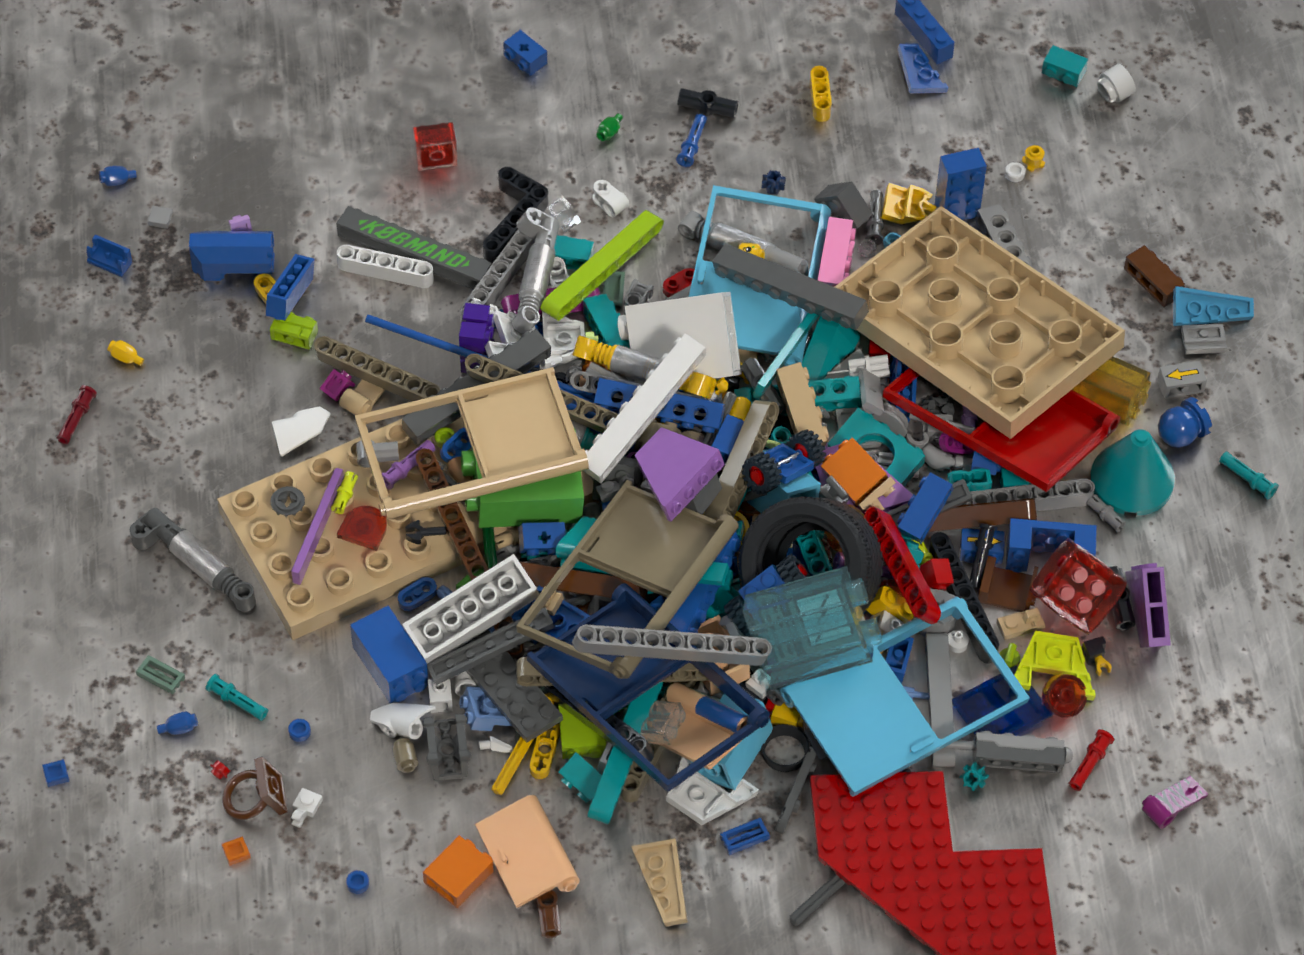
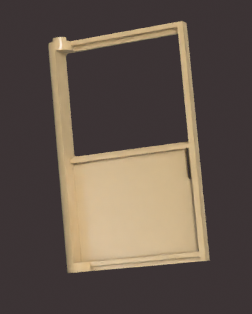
[355,367,589,519]

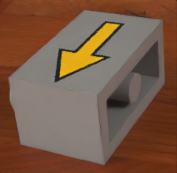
[1157,361,1207,399]

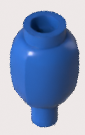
[99,166,137,186]
[157,711,198,735]

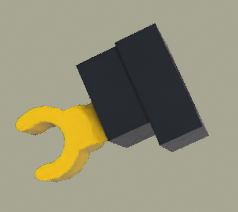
[1082,636,1112,676]

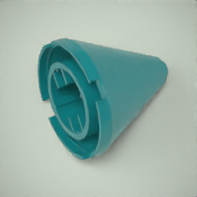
[1091,429,1175,516]

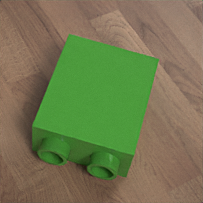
[461,428,584,528]

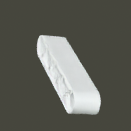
[337,245,434,288]

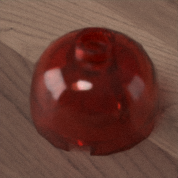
[1042,674,1087,718]

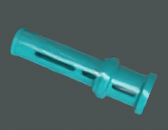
[1219,451,1279,500]
[205,674,269,721]

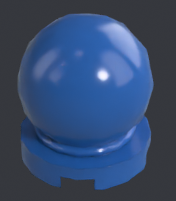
[1157,397,1212,448]

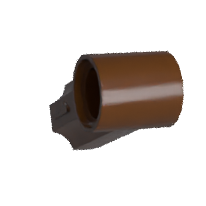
[537,890,561,939]

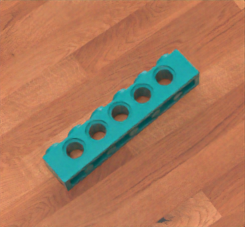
[734,376,862,416]

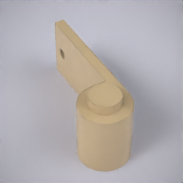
[339,371,385,415]

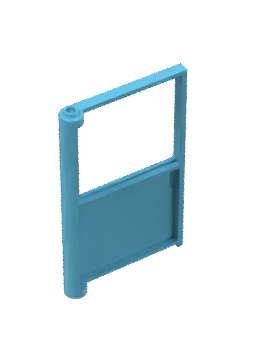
[689,185,831,366]

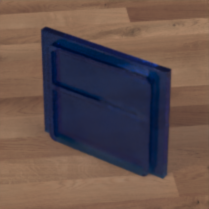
[952,665,1053,736]

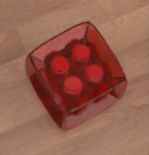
[1029,538,1127,635]

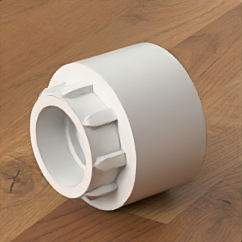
[1097,64,1136,103]

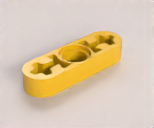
[530,723,560,779]

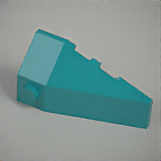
[802,316,861,381]

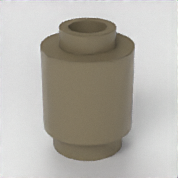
[392,738,419,773]

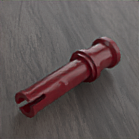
[57,385,97,445]

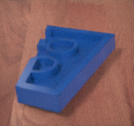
[898,44,949,94]

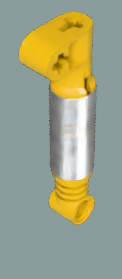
[572,335,716,399]

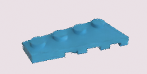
[1173,286,1254,326]

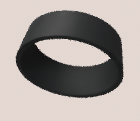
[761,724,810,772]

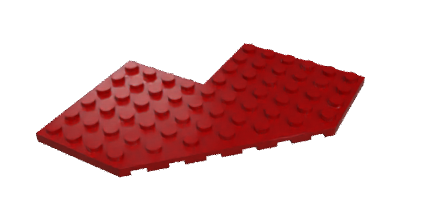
[810,771,1057,955]

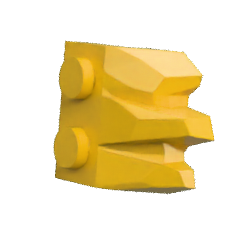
[881,183,937,224]

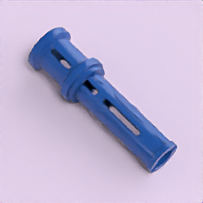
[676,114,707,167]

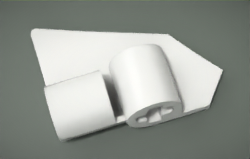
[271,406,330,457]
[370,703,436,739]

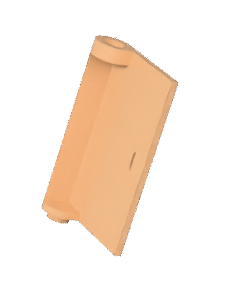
[475,795,580,908]

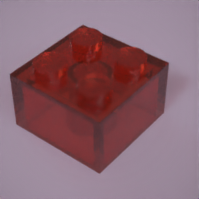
[413,122,458,171]

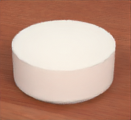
[1005,162,1026,182]

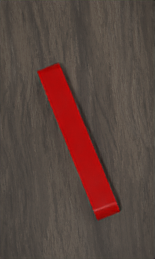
[864,507,941,624]

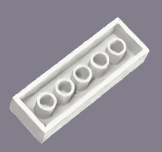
[402,554,539,664]

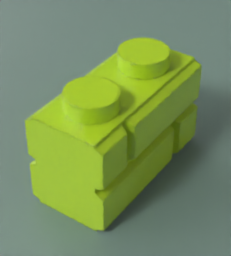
[270,312,318,350]

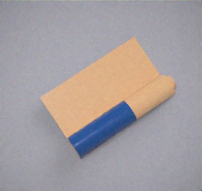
[643,682,748,770]

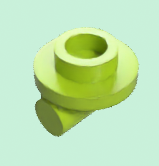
[999,643,1020,668]

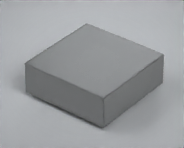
[148,206,173,229]

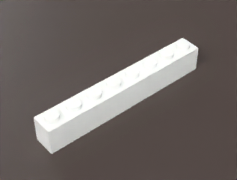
[583,333,706,483]

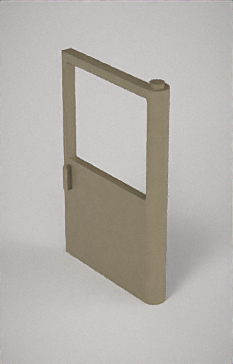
[516,480,739,679]

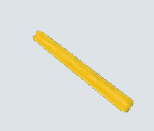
[491,695,555,795]

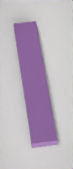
[291,468,344,585]

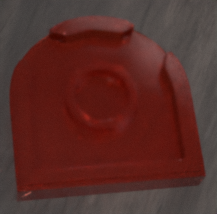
[337,506,387,551]

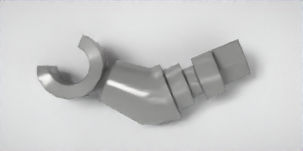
[906,432,972,472]

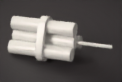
[827,355,890,378]

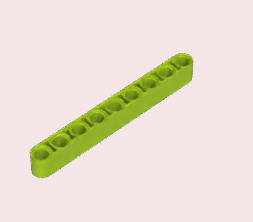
[541,210,664,321]

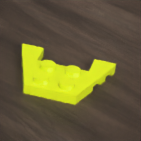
[1010,630,1096,701]

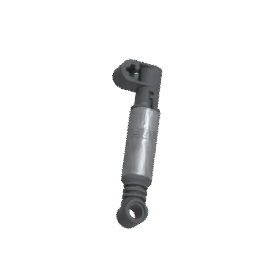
[129,508,256,611]

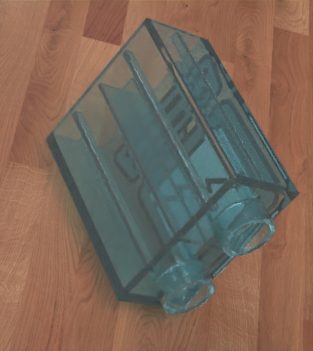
[743,566,882,690]

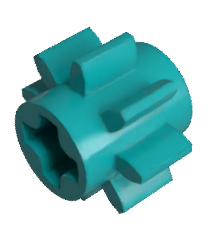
[960,761,989,791]

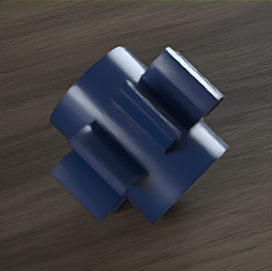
[761,170,786,195]

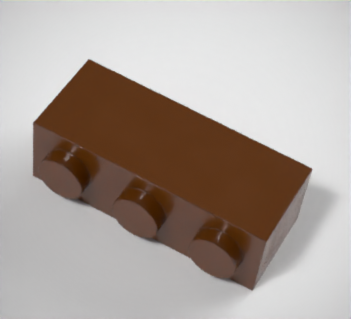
[1124,245,1185,308]

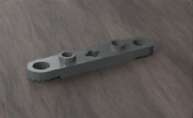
[775,745,817,834]

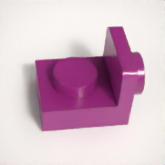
[319,369,356,402]

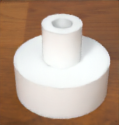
[948,630,969,653]

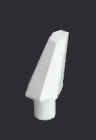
[479,736,513,754]

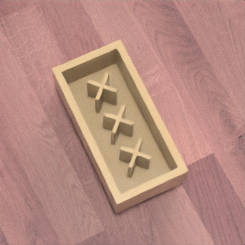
[775,362,829,448]

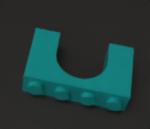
[827,407,925,487]

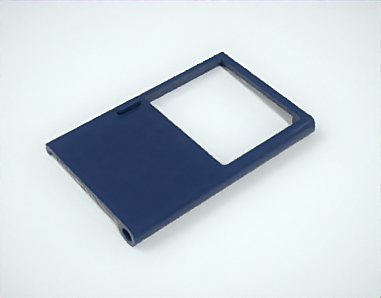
[527,583,770,793]

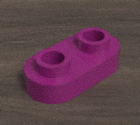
[939,433,974,455]

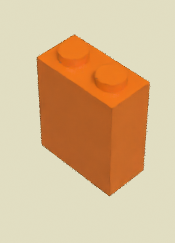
[821,437,888,507]
[423,835,494,909]

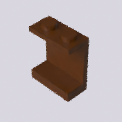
[978,556,1041,612]

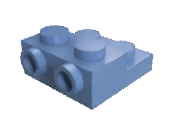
[459,686,512,731]

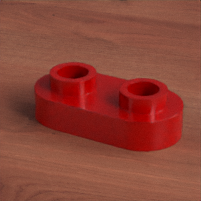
[663,268,695,297]

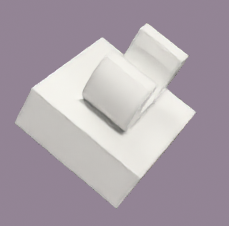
[746,668,777,699]

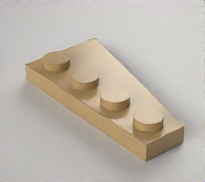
[631,838,688,927]

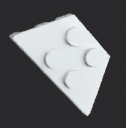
[542,311,585,369]

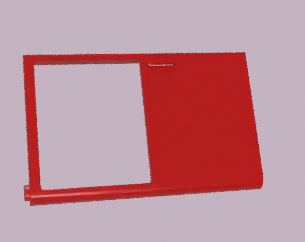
[882,368,1120,492]

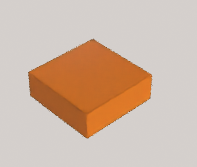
[221,836,251,866]

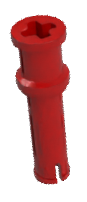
[1068,729,1115,791]

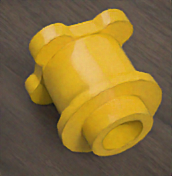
[1022,145,1045,172]

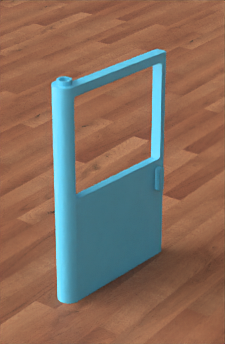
[780,597,1030,797]

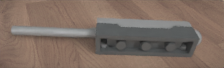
[944,731,1073,773]

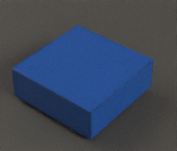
[42,759,70,787]

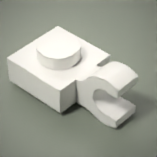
[291,788,323,828]

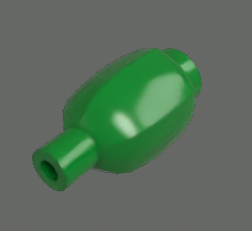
[596,113,623,141]

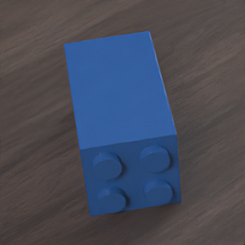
[350,605,428,704]

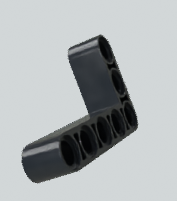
[483,167,549,263]

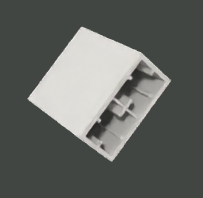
[618,292,742,384]

